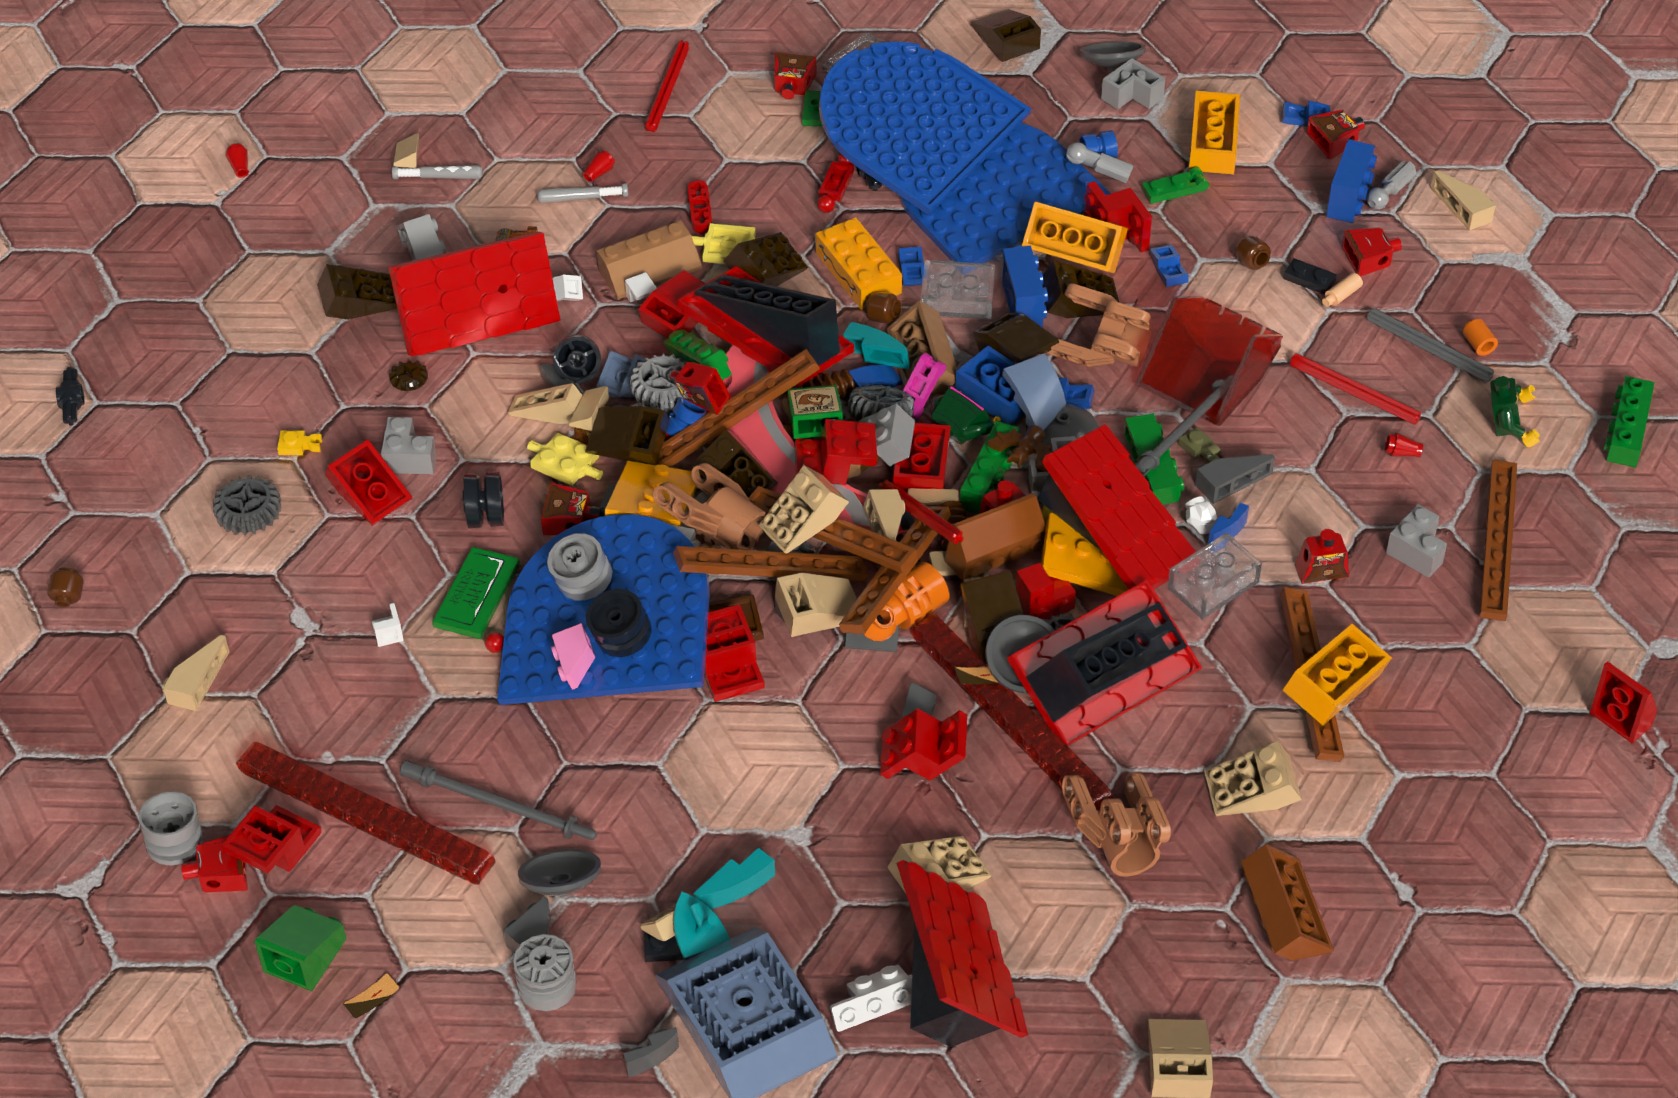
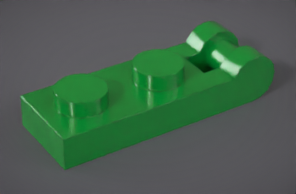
[1142,167,1210,204]

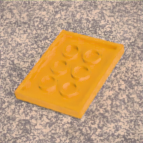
[605,461,700,526]
[1041,513,1128,596]

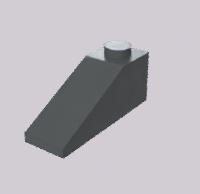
[1195,454,1275,504]

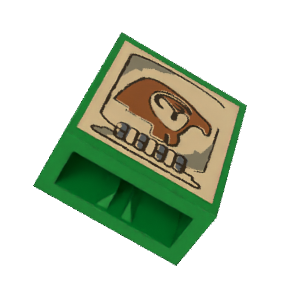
[787,385,843,439]

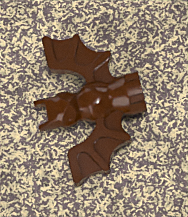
[988,425,1051,473]

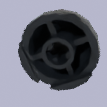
[553,334,601,384]

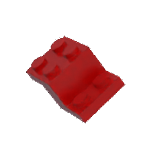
[1083,181,1152,253]
[794,419,878,485]
[704,604,765,702]
[880,708,967,781]
[221,805,322,874]

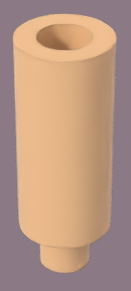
[1322,273,1363,307]

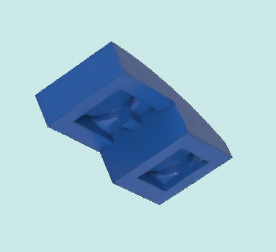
[1282,100,1330,126]
[1150,244,1188,287]
[898,247,927,286]
[848,365,902,388]
[1059,378,1095,409]
[1207,503,1249,550]

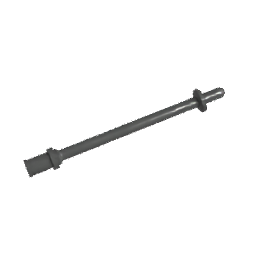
[1135,375,1237,477]
[400,760,597,840]

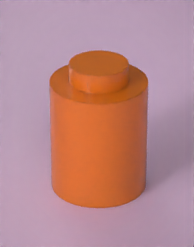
[1463,319,1498,356]

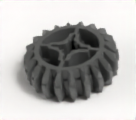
[848,384,914,421]
[213,475,281,536]

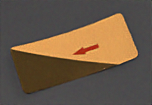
[955,667,998,684]
[343,974,399,1018]

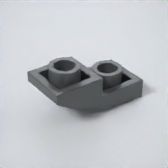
[623,1027,679,1078]

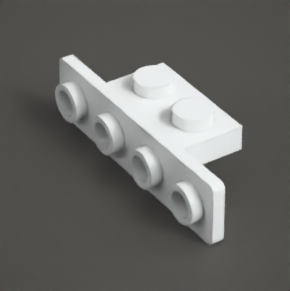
[830,965,912,1032]

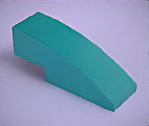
[843,322,910,369]
[693,848,775,909]

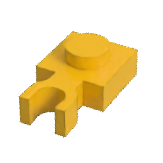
[277,431,323,455]

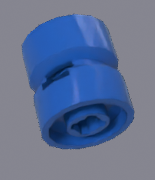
[1079,130,1118,158]
[667,396,707,437]

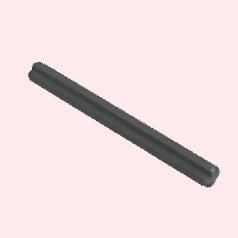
[1367,308,1494,382]

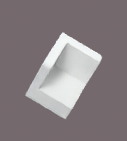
[625,272,657,302]
[553,275,583,301]
[372,603,404,647]

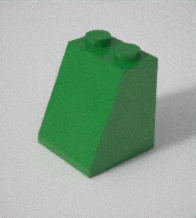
[254,905,347,991]

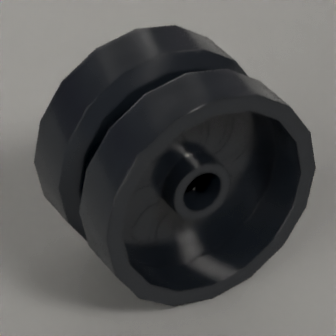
[463,471,504,528]
[586,589,652,658]

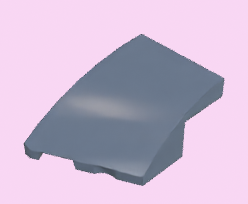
[596,351,645,399]
[1002,353,1066,431]

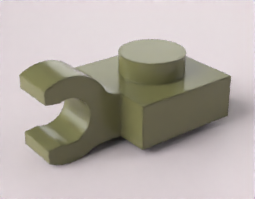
[1178,427,1220,463]

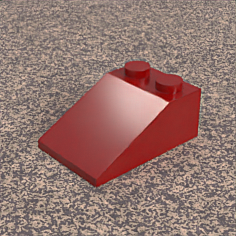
[893,423,951,493]
[325,440,413,526]
[1590,661,1657,744]

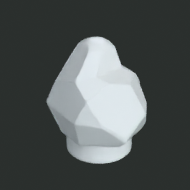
[1185,496,1218,535]

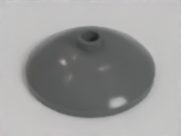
[1080,41,1146,71]
[1026,403,1099,452]
[985,615,1055,693]
[518,849,601,897]

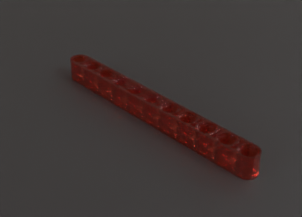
[911,614,1113,811]
[236,742,496,885]

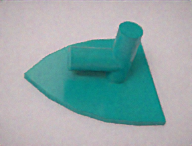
[673,892,730,958]

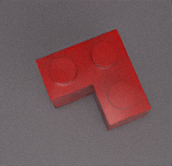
[1016,563,1076,620]

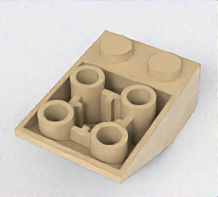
[759,465,849,554]
[775,573,857,637]
[1204,741,1302,816]
[887,836,992,893]
[1148,1019,1213,1098]

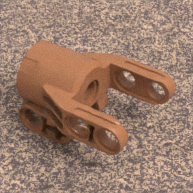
[1047,284,1153,368]
[653,463,767,550]
[1062,772,1171,877]

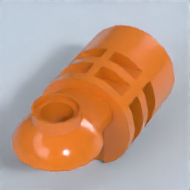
[864,562,950,641]

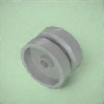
[547,534,613,601]

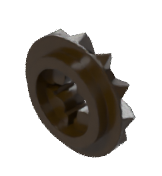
[389,360,428,391]

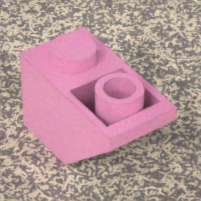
[551,623,595,690]

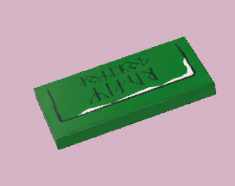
[432,547,520,639]

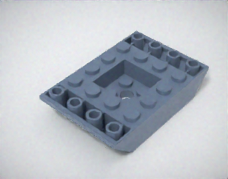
[655,927,838,1098]

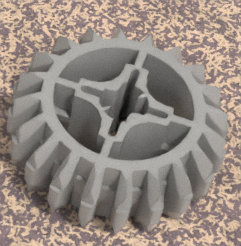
[630,353,687,411]

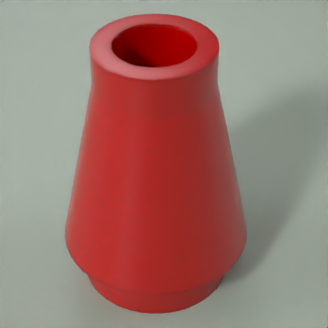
[226,144,249,178]
[582,150,615,183]
[1385,433,1423,458]

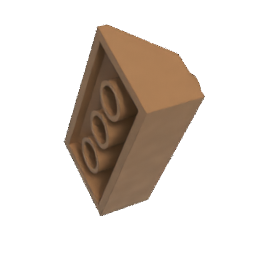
[597,220,702,299]
[887,300,957,398]

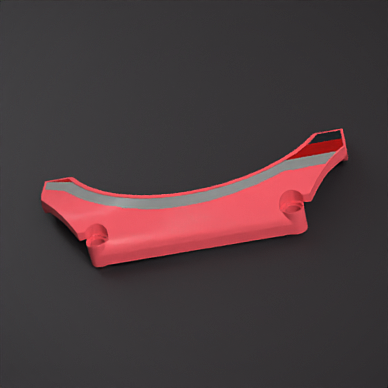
[707,345,917,540]

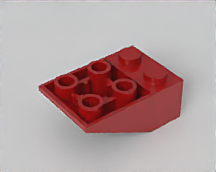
[638,270,705,339]

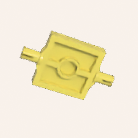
[691,223,756,264]
[527,433,603,486]

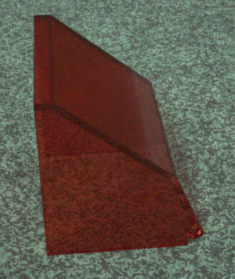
[1135,296,1283,426]

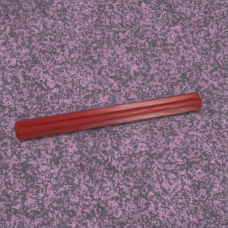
[645,40,689,132]
[1290,353,1421,424]
[878,479,964,545]

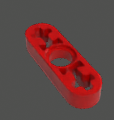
[688,180,712,234]

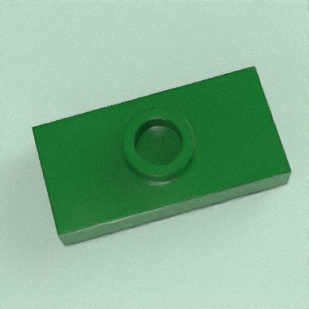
[802,90,822,126]

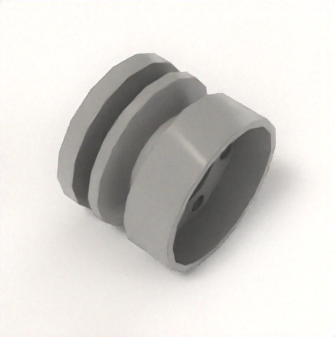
[139,791,204,866]
[513,934,577,1011]

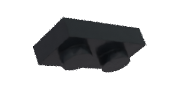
[1283,258,1337,295]
[644,932,697,962]

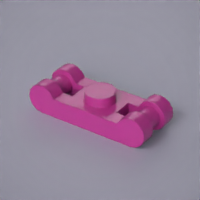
[903,353,946,420]

